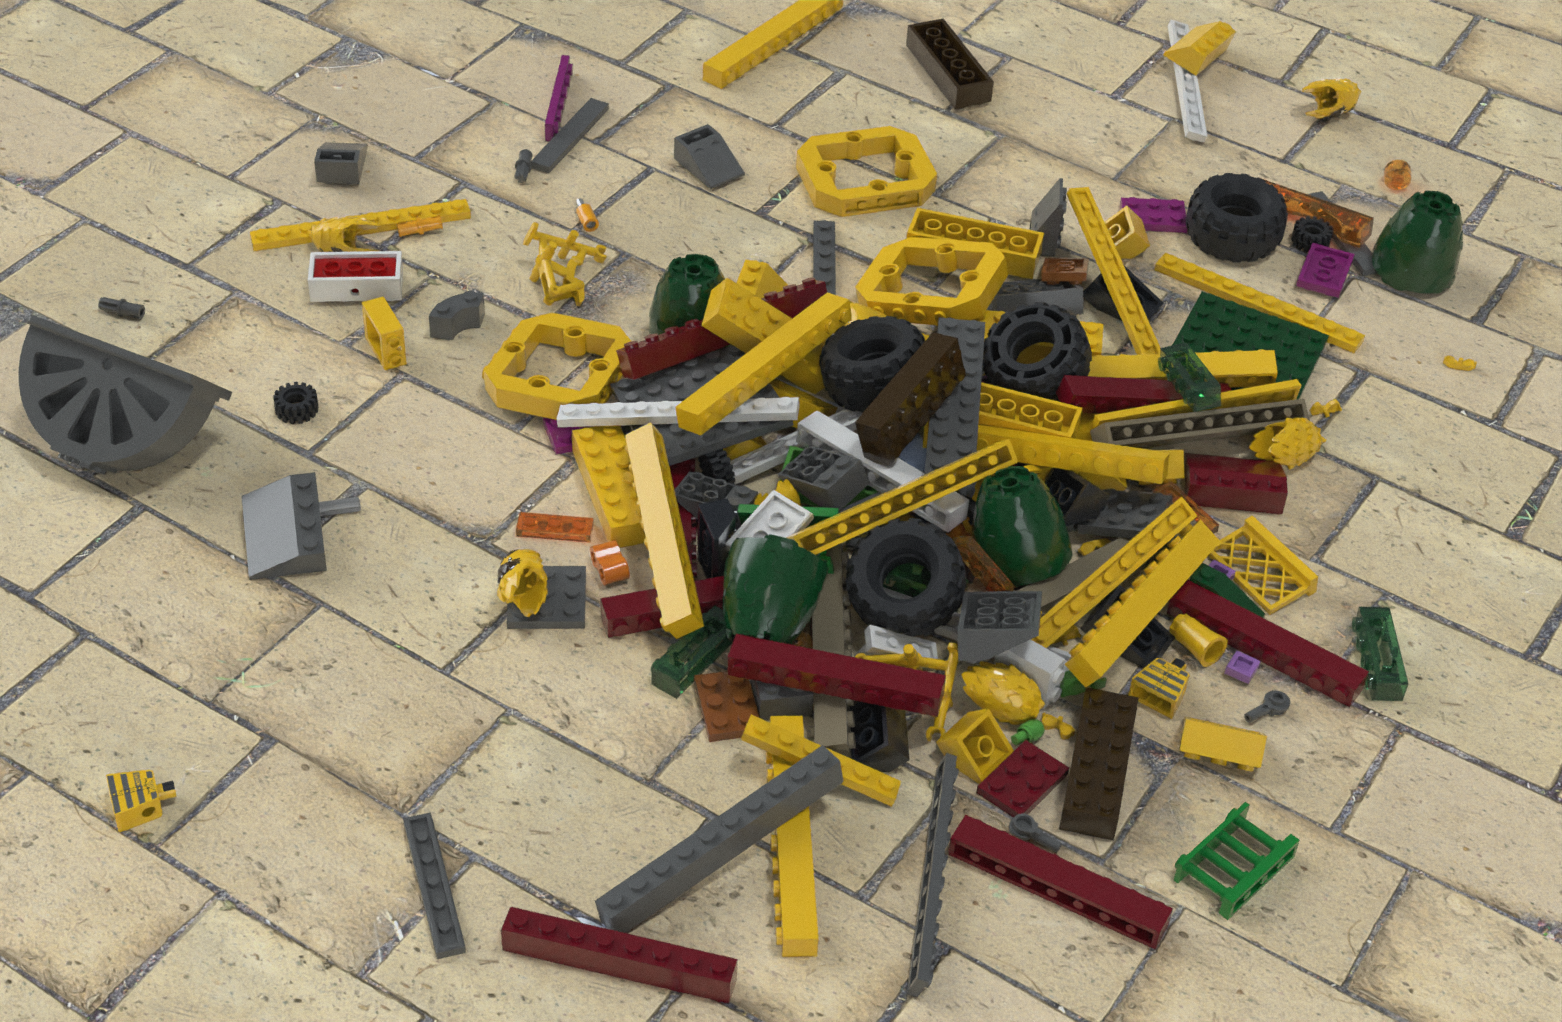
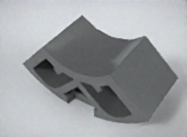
[429,291,485,340]

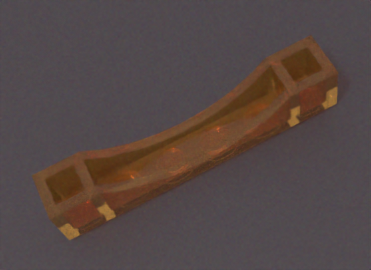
[1261,178,1374,248]

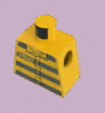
[1128,658,1190,719]
[106,769,177,833]

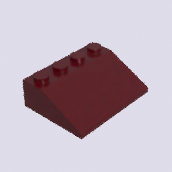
[1184,453,1288,515]

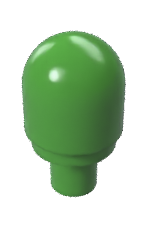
[1011,719,1045,746]

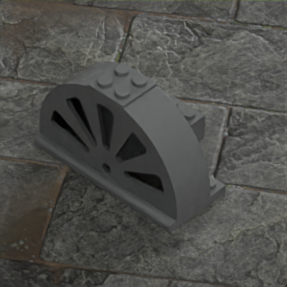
[18,314,232,475]

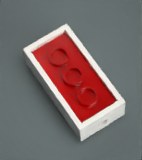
[308,251,403,302]

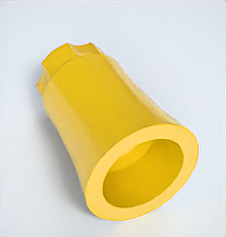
[1169,614,1227,667]

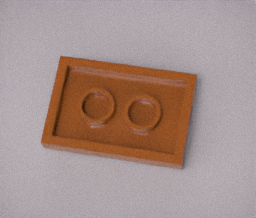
[1041,258,1089,285]
[694,671,759,742]

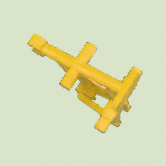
[523,222,607,306]
[855,642,958,742]

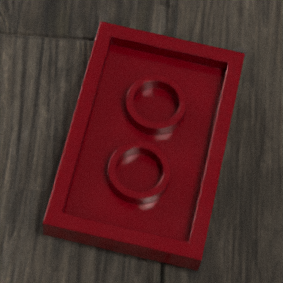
[976,740,1070,818]

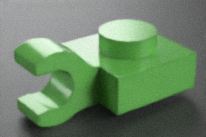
[1060,670,1107,698]

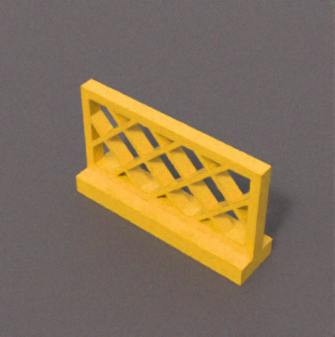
[1208,515,1318,615]

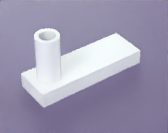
[854,625,938,659]

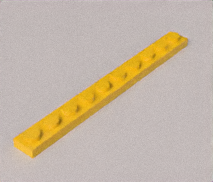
[1067,187,1163,355]
[249,199,471,251]
[1154,253,1365,354]
[1090,379,1301,434]
[1031,497,1197,648]

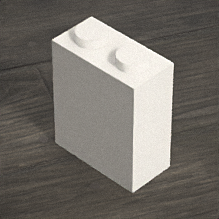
[994,639,1065,709]

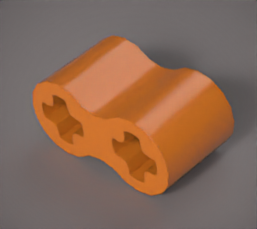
[590,540,630,585]

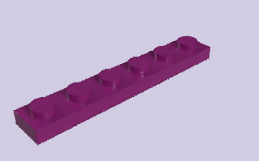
[545,55,573,142]

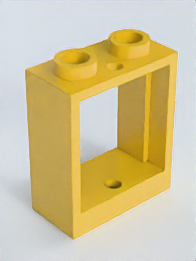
[362,296,407,370]

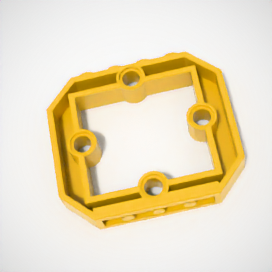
[796,126,937,217]
[855,237,1008,326]
[482,312,631,420]

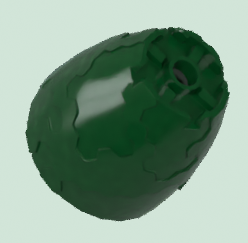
[1372,190,1463,294]
[649,254,726,351]
[972,466,1073,588]
[723,534,829,645]

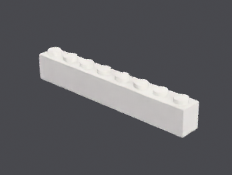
[796,411,969,532]

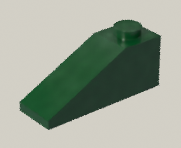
[1190,563,1265,618]

